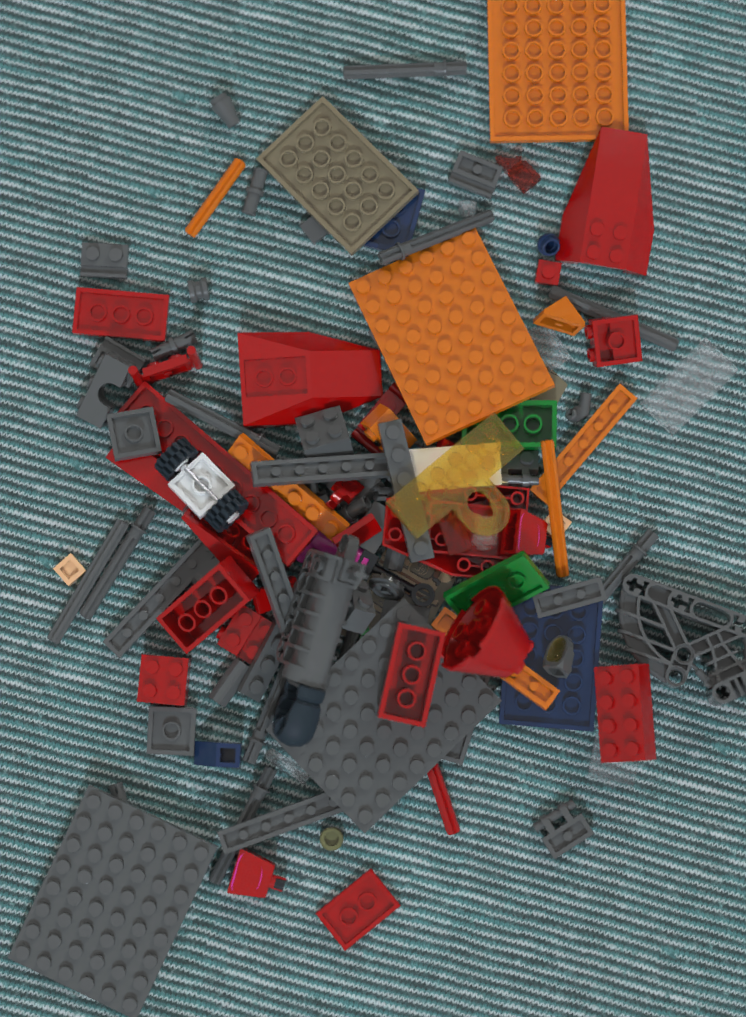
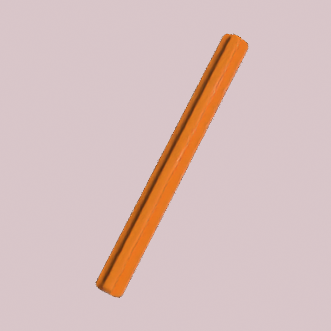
[541,439,569,577]

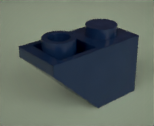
[194,741,243,768]

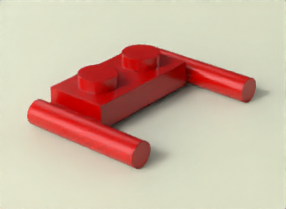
[128,346,203,388]
[350,382,406,453]

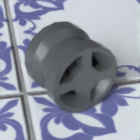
[187,277,210,303]

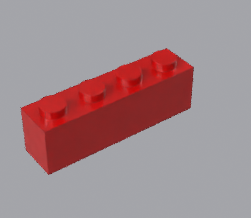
[105,449,188,513]

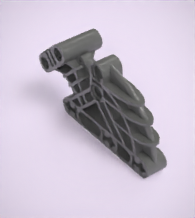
[614,574,746,706]

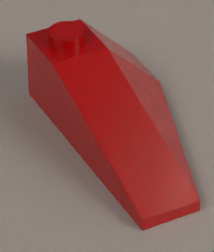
[181,508,259,582]

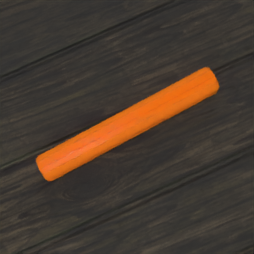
[185,158,246,237]

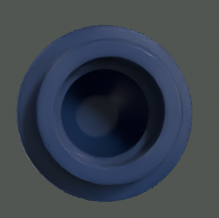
[537,233,560,256]

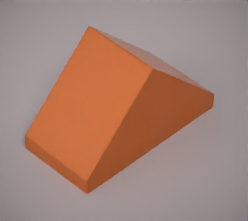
[533,296,585,336]

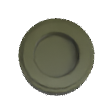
[320,826,344,851]

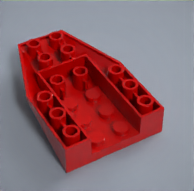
[237,332,383,429]
[382,485,530,578]

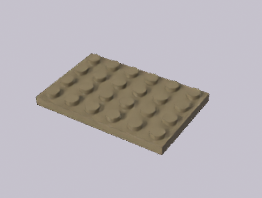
[256,96,419,256]

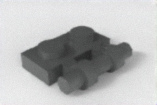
[499,449,539,487]
[532,799,594,859]

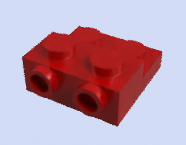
[584,314,642,367]
[216,605,272,664]

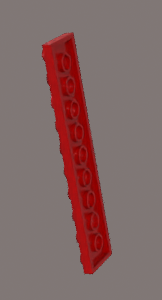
[117,381,320,567]

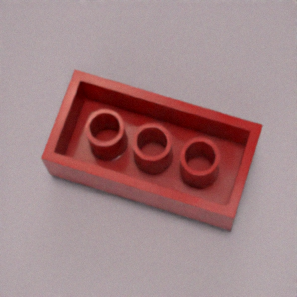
[156,555,261,654]
[376,622,446,728]
[594,664,656,763]

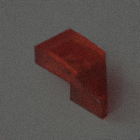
[495,156,541,194]

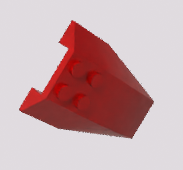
[555,127,654,276]

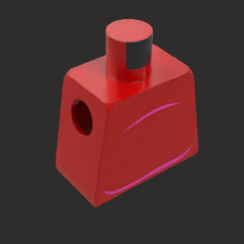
[500,509,552,556]
[227,848,286,898]

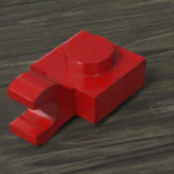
[325,480,365,511]

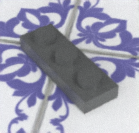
[532,576,607,619]

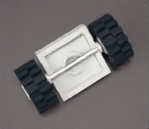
[154,438,249,533]

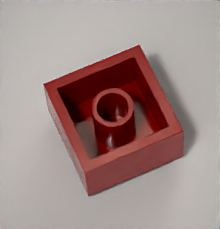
[137,654,191,706]

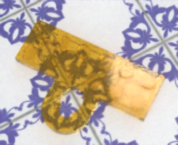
[385,412,524,539]

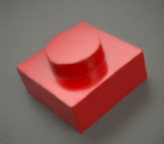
[535,259,562,287]

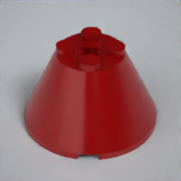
[441,586,534,678]

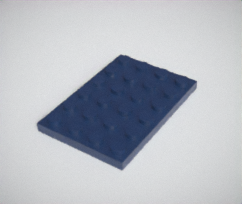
[499,585,603,732]

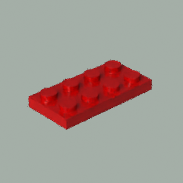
[72,287,170,342]

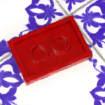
[315,868,401,951]

